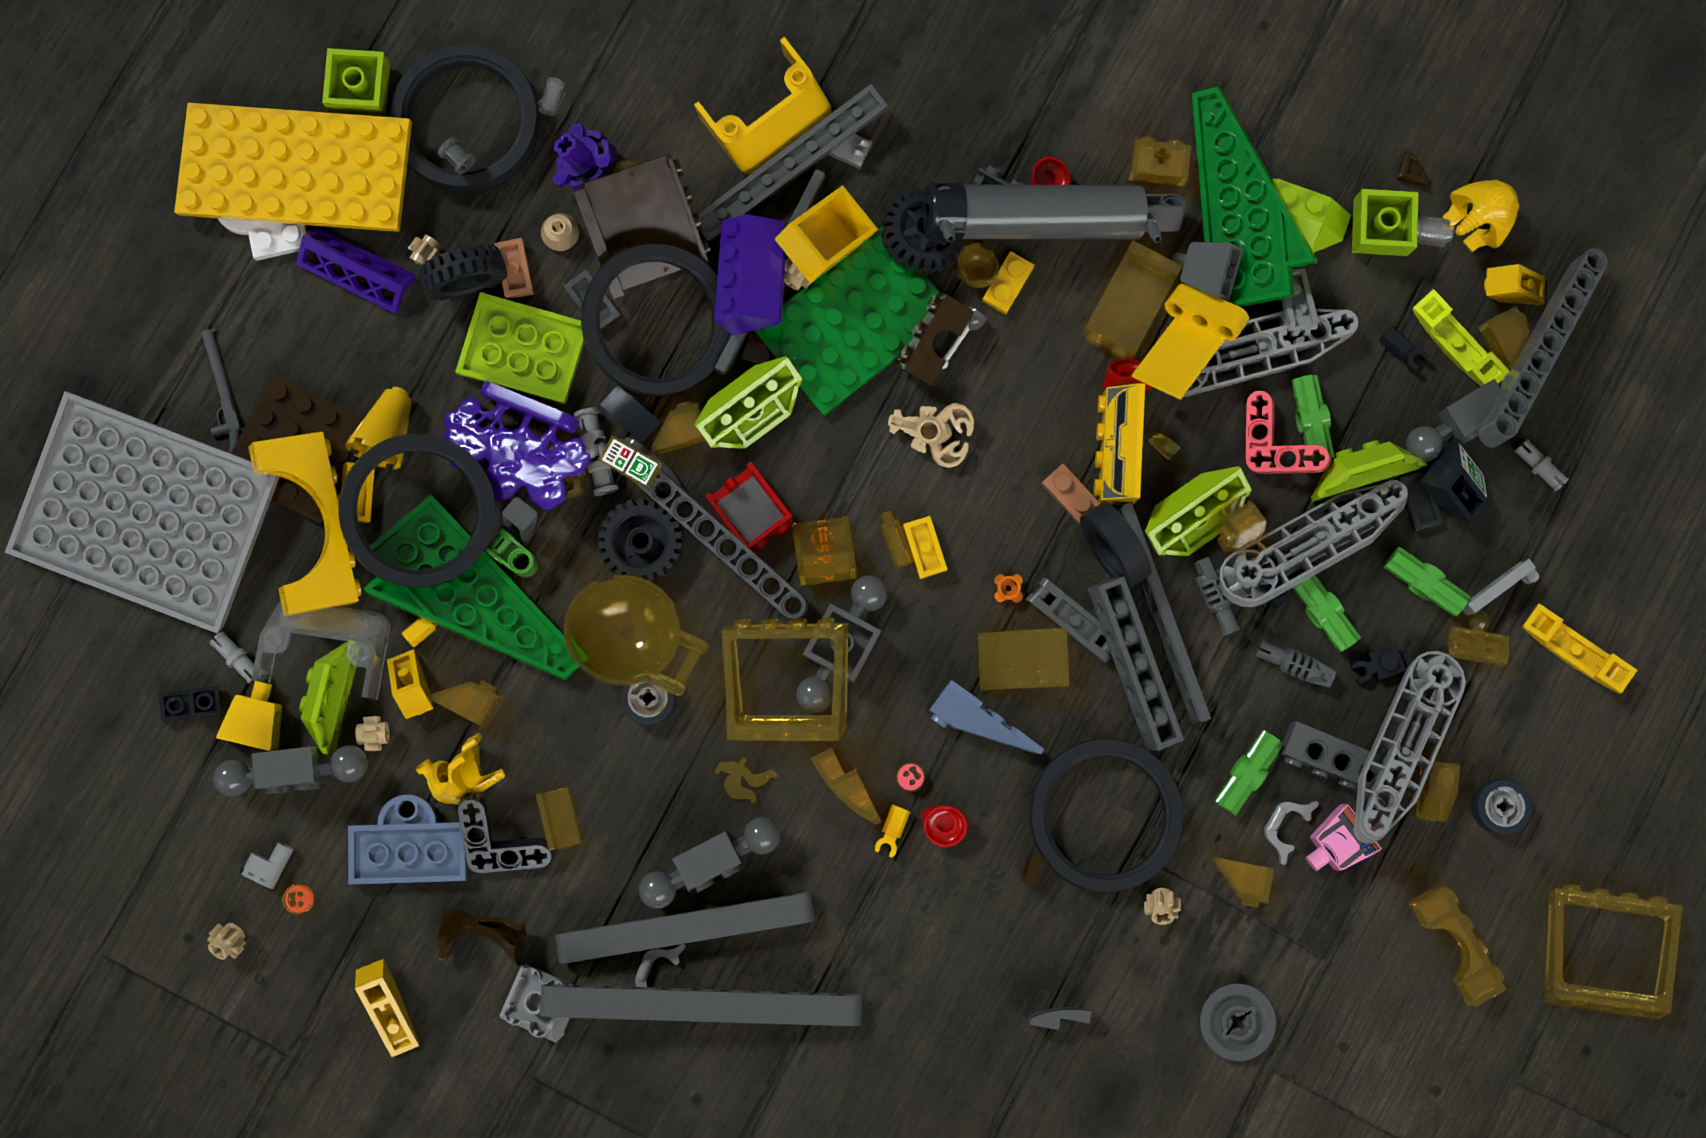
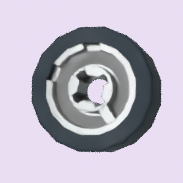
[620,670,677,726]
[1471,779,1532,834]

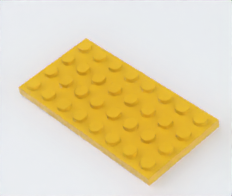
[174,103,412,232]

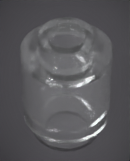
[1417,216,1454,247]

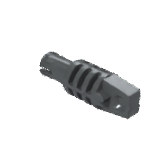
[1194,557,1241,636]
[1255,640,1336,687]

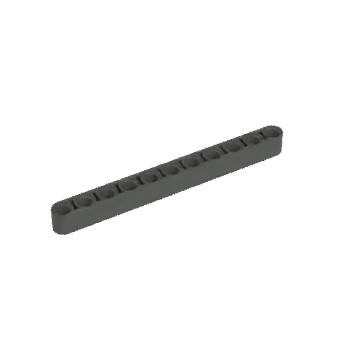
[540,984,863,1026]

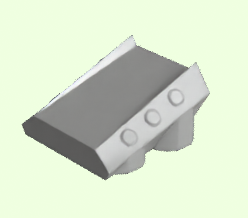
[499,964,572,1043]

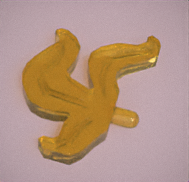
[715,757,777,804]

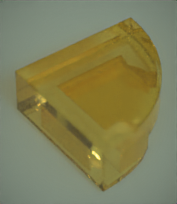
[1149,433,1180,460]

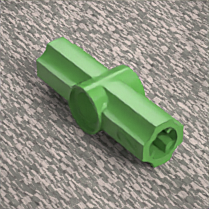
[1292,375,1334,463]
[1384,547,1471,617]
[1292,571,1361,653]
[1214,730,1284,816]

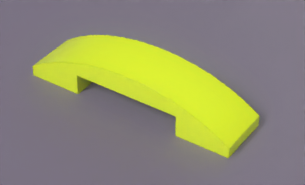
[1412,289,1510,386]

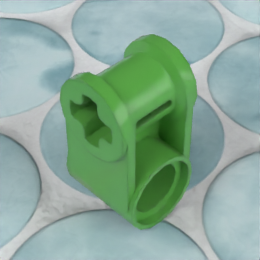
[484,527,538,578]

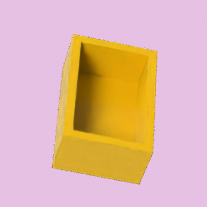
[775,185,878,284]

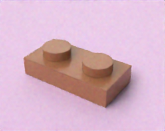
[494,238,534,300]
[1041,464,1100,525]

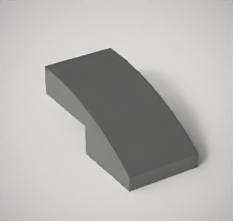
[563,269,620,329]
[1027,1007,1092,1030]

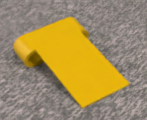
[1131,284,1249,400]

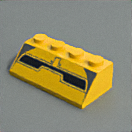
[1094,383,1145,505]

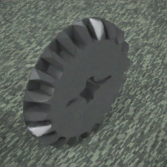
[1200,983,1276,1061]

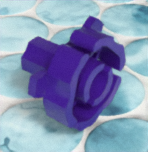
[552,123,618,188]

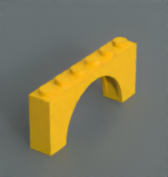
[248,432,361,617]

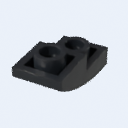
[600,385,663,445]
[159,686,221,722]

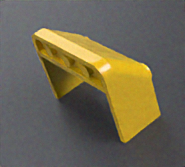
[694,37,832,177]

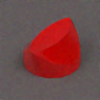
[1031,157,1070,185]
[1102,359,1152,391]
[921,805,971,847]

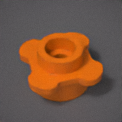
[994,574,1023,603]

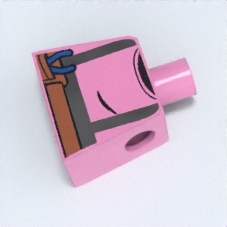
[1306,804,1382,872]

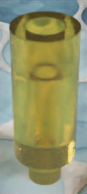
[880,511,914,569]

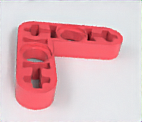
[1246,391,1331,474]

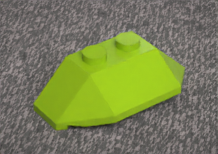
[1273,179,1351,253]
[694,356,802,448]
[1311,440,1427,502]
[1145,466,1252,556]
[299,640,362,755]

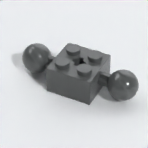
[1406,371,1511,462]
[796,575,888,713]
[213,745,368,797]
[639,817,781,909]

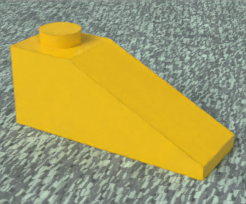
[355,959,419,1057]

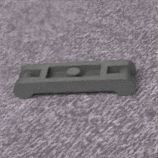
[1026,577,1111,664]

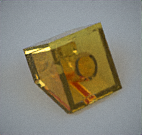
[792,517,857,586]

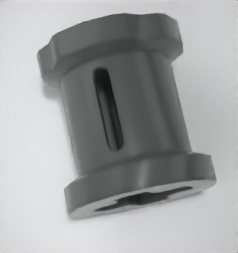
[438,136,476,175]

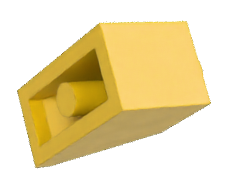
[1484,264,1545,305]
[387,649,433,719]

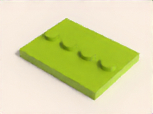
[455,292,585,405]

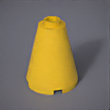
[346,387,412,469]

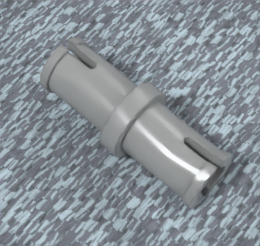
[1514,439,1569,492]
[210,631,263,684]

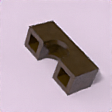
[896,293,974,386]

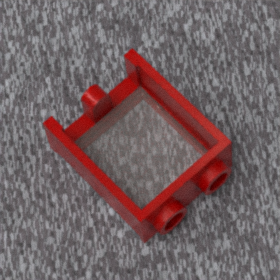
[705,462,793,553]

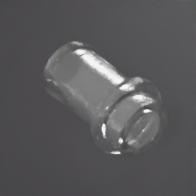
[538,77,565,116]

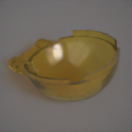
[564,575,709,696]

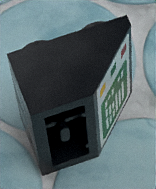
[1420,438,1488,524]

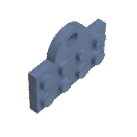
[348,795,467,884]

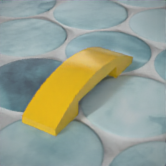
[1522,604,1637,694]

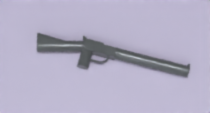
[201,329,244,453]

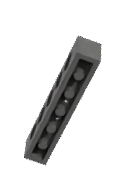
[1087,576,1184,751]

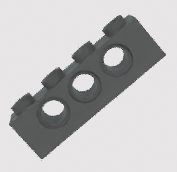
[1278,721,1394,801]

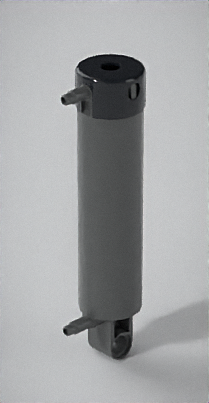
[922,183,1187,243]

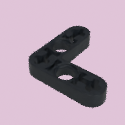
[458,793,552,873]

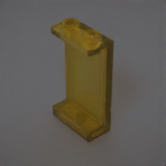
[1082,240,1183,360]

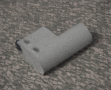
[239,842,294,889]

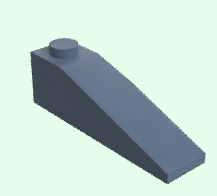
[929,680,1044,755]

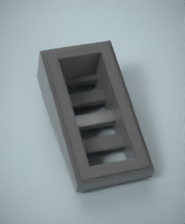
[502,497,537,545]

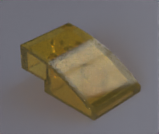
[978,628,1069,691]
[811,748,881,825]

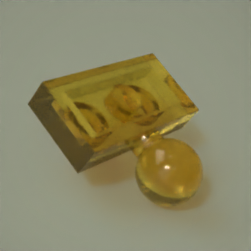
[1448,610,1509,666]

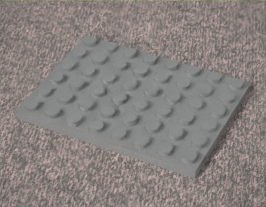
[5,391,279,634]

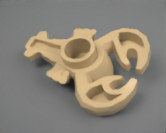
[888,403,974,468]

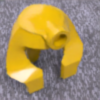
[1442,180,1519,253]
[416,733,505,805]

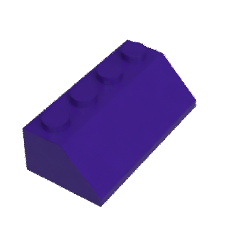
[714,214,788,336]

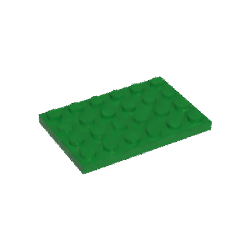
[753,226,940,417]

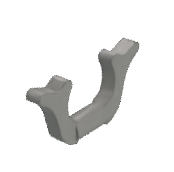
[1264,801,1319,865]
[635,944,685,987]

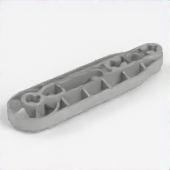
[1164,309,1358,397]
[1219,480,1408,607]
[1353,651,1466,844]

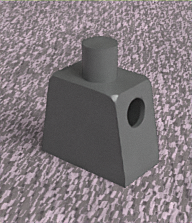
[1172,242,1244,301]

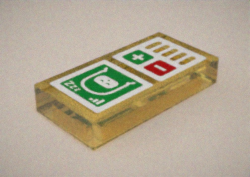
[598,435,664,490]

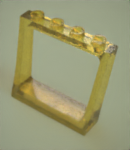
[721,618,848,741]
[1544,885,1683,1019]

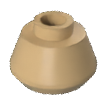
[541,213,579,251]

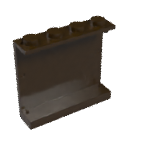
[573,153,712,299]

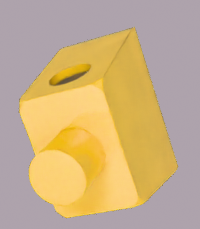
[216,681,282,751]

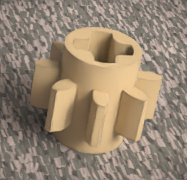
[408,235,443,266]
[784,257,810,291]
[356,716,390,751]
[1144,888,1181,925]
[207,923,246,960]

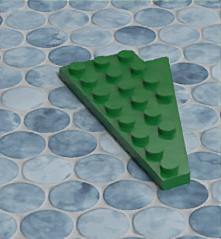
[1192,87,1317,307]
[363,495,586,681]

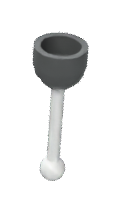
[942,306,987,369]

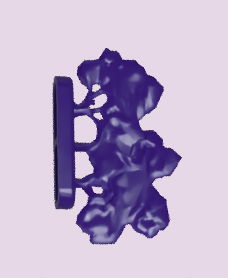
[443,381,591,510]

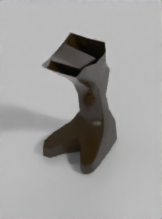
[437,907,527,965]

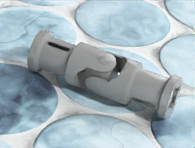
[574,407,618,496]

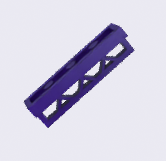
[296,226,416,314]

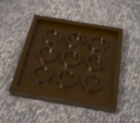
[231,374,364,525]

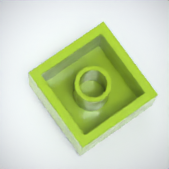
[322,48,391,117]
[1352,189,1419,256]

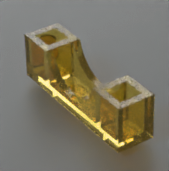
[1408,885,1506,1007]

